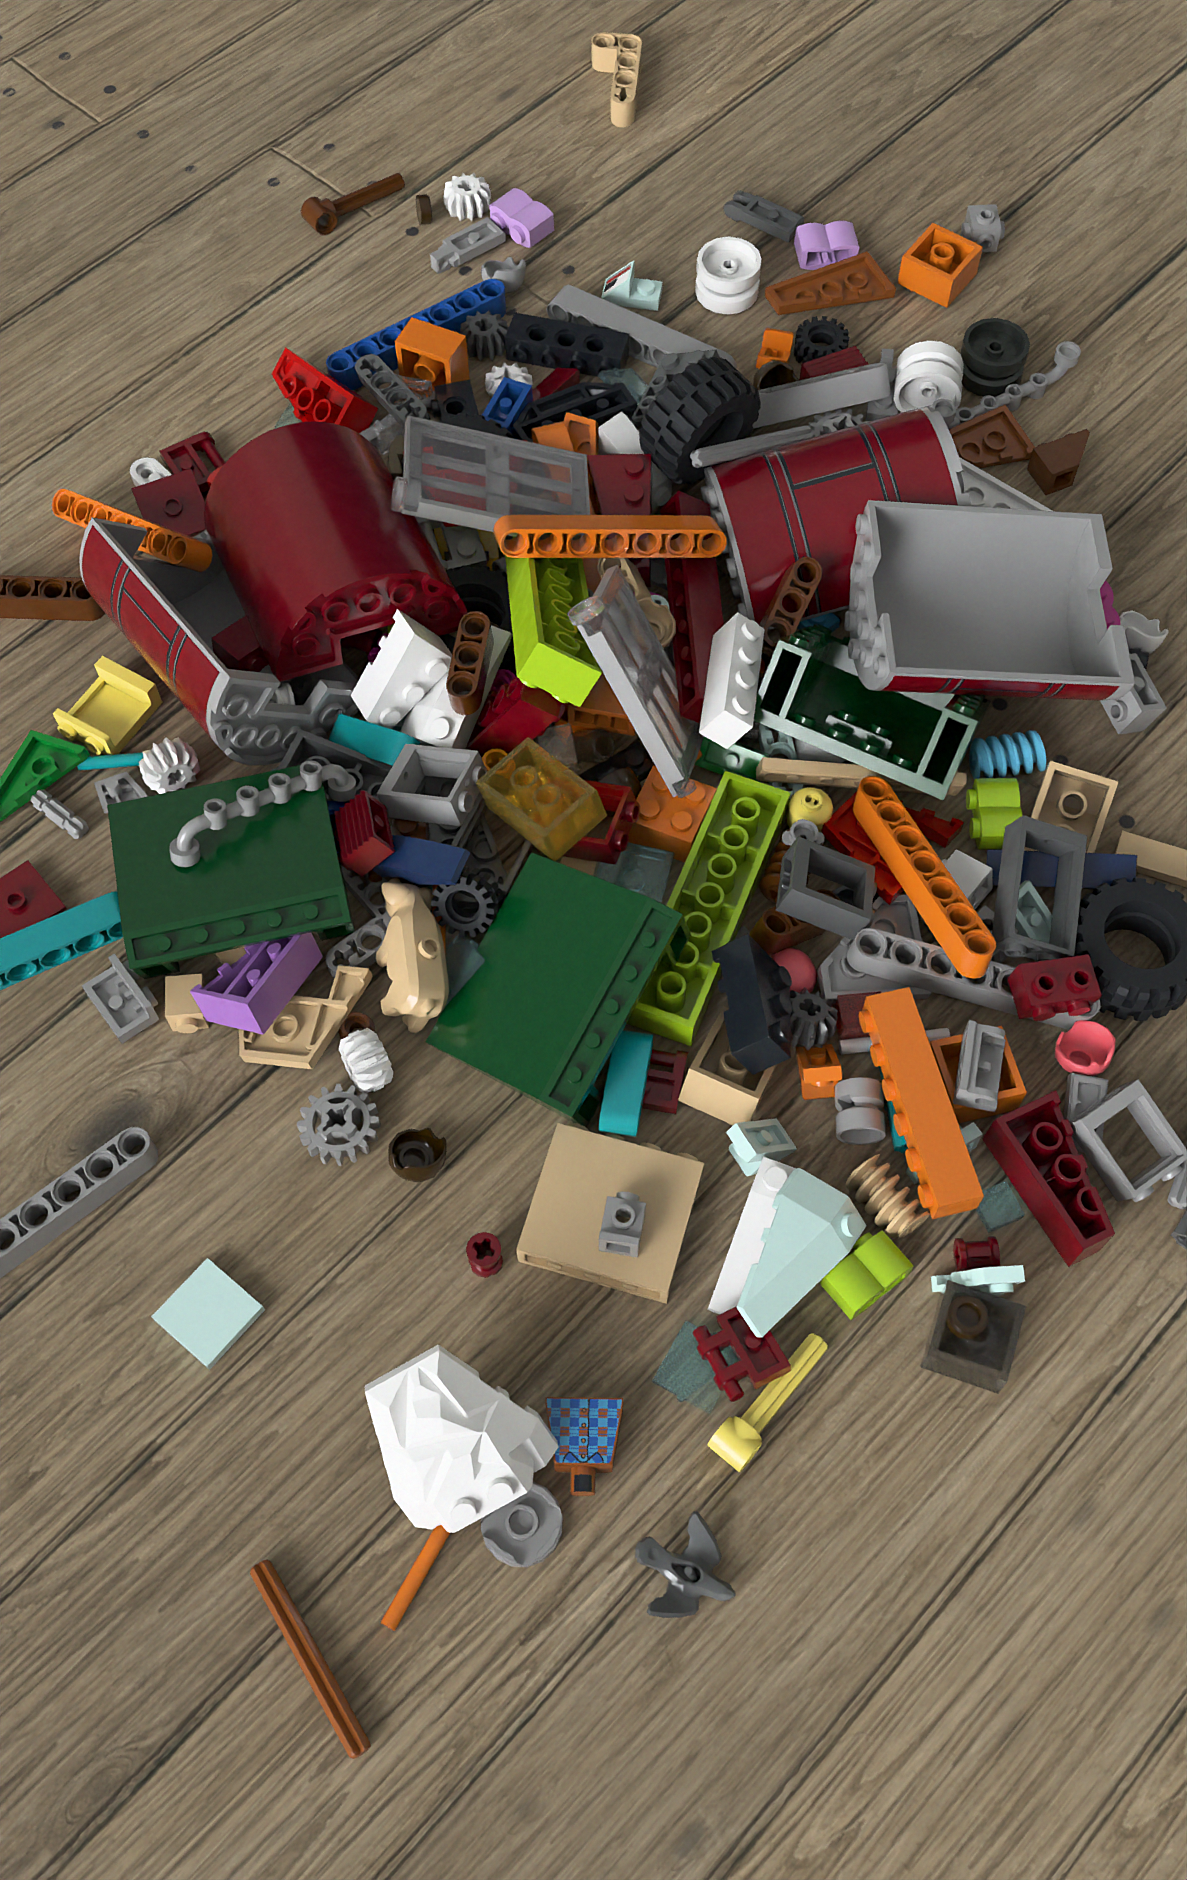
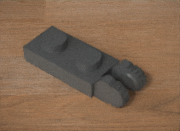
[723,190,804,243]

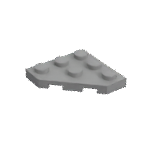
[817,895,931,1004]

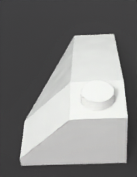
[400,625,513,749]
[708,1156,795,1314]

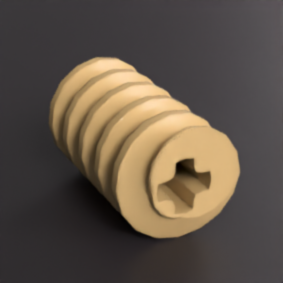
[845,1154,930,1239]

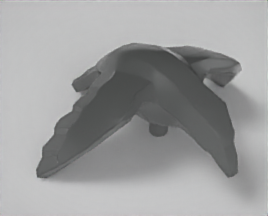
[635,1511,735,1618]

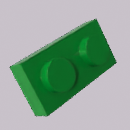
[695,736,771,782]

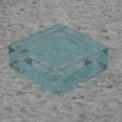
[976,1181,1025,1233]

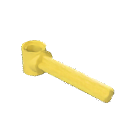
[707,1333,828,1473]

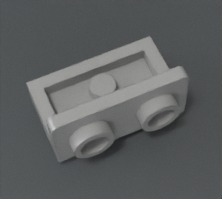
[82,954,159,1044]

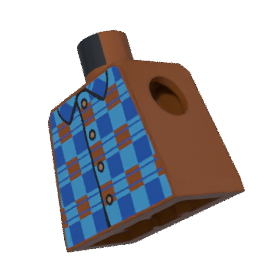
[545,1397,623,1496]

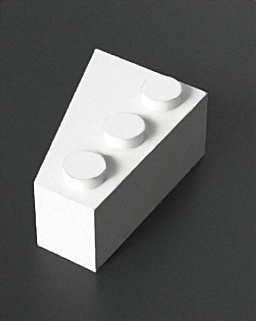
[351,609,452,729]

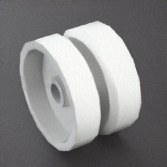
[695,237,762,315]
[893,341,964,413]

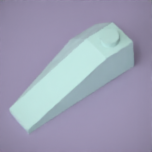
[737,1168,867,1337]

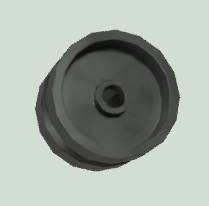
[960,318,1030,397]

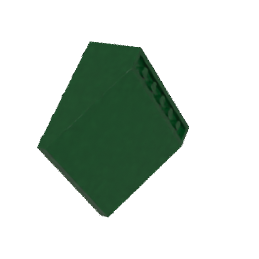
[754,623,991,800]
[107,761,355,979]
[426,853,691,1128]

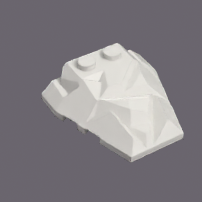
[364,1345,559,1533]

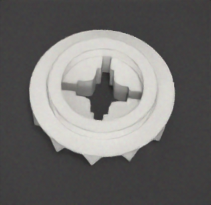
[485,362,533,397]

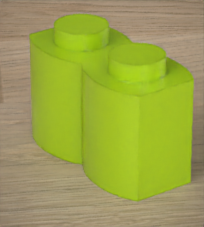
[966,778,1023,849]
[820,1230,914,1320]

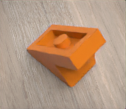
[796,1044,842,1100]

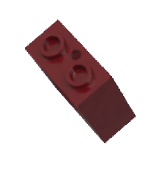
[530,776,640,865]

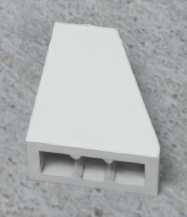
[598,411,672,510]

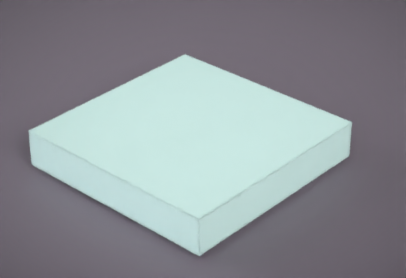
[151,1258,265,1370]

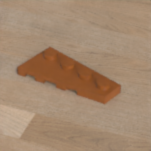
[765,251,896,315]
[949,404,1035,469]

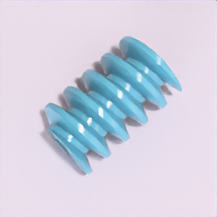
[969,730,1046,780]

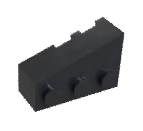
[711,933,793,1075]

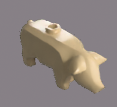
[376,878,449,1033]

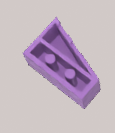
[190,932,323,1035]

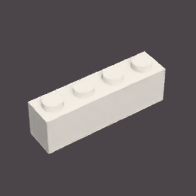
[699,612,765,749]

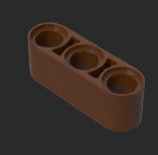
[446,611,494,715]
[749,889,841,955]

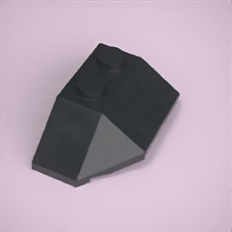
[513,382,637,443]

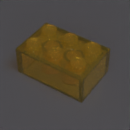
[475,737,607,862]

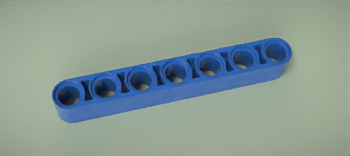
[326,279,506,390]

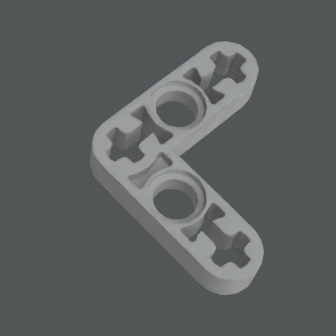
[326,867,391,978]

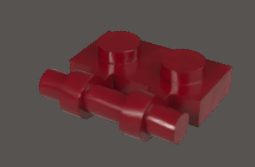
[692,1306,791,1402]

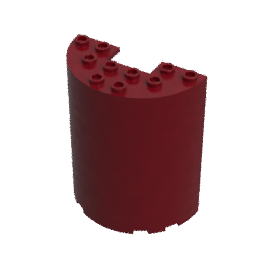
[204,422,468,682]

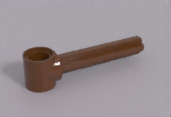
[301,173,405,235]

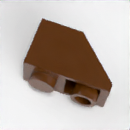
[1027,429,1090,495]

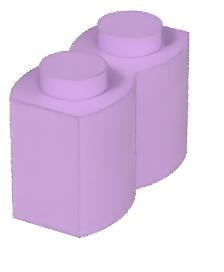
[489,188,554,248]
[794,221,859,270]

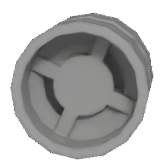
[834,1077,886,1145]

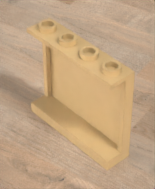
[516,1123,704,1304]

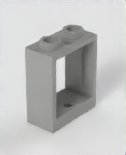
[377,744,489,826]
[1069,1079,1187,1202]

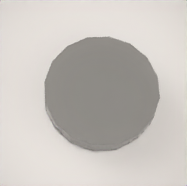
[481,1481,563,1567]

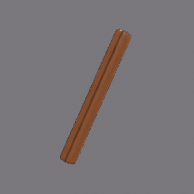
[250,1559,371,1759]

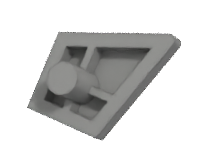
[94,771,148,813]

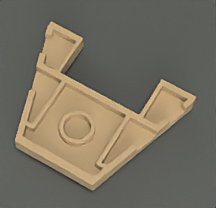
[237,956,373,1070]

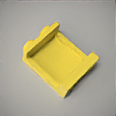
[53,656,162,755]

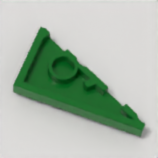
[0,730,90,822]

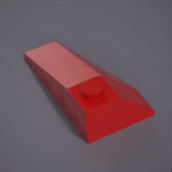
[272,347,379,433]

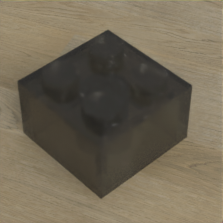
[920,1280,1026,1394]

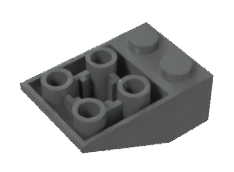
[631,349,720,422]

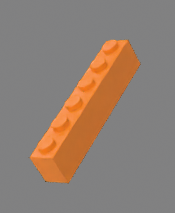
[859,987,984,1219]

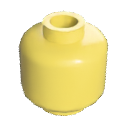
[786,787,833,832]

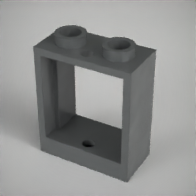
[776,836,877,940]

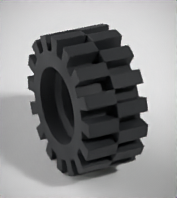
[794,316,849,363]
[431,867,502,938]

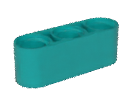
[328,714,420,766]
[599,1030,654,1137]

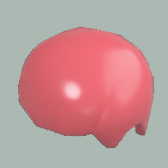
[770,948,818,993]
[1055,1020,1116,1076]

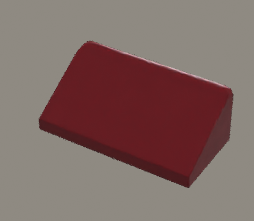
[532,368,580,401]

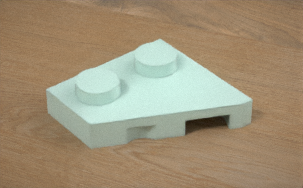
[931,1265,1025,1297]

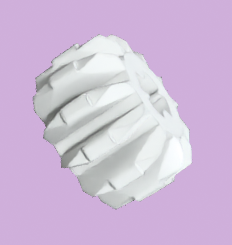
[443,173,491,222]
[138,737,200,794]
[339,1028,393,1093]

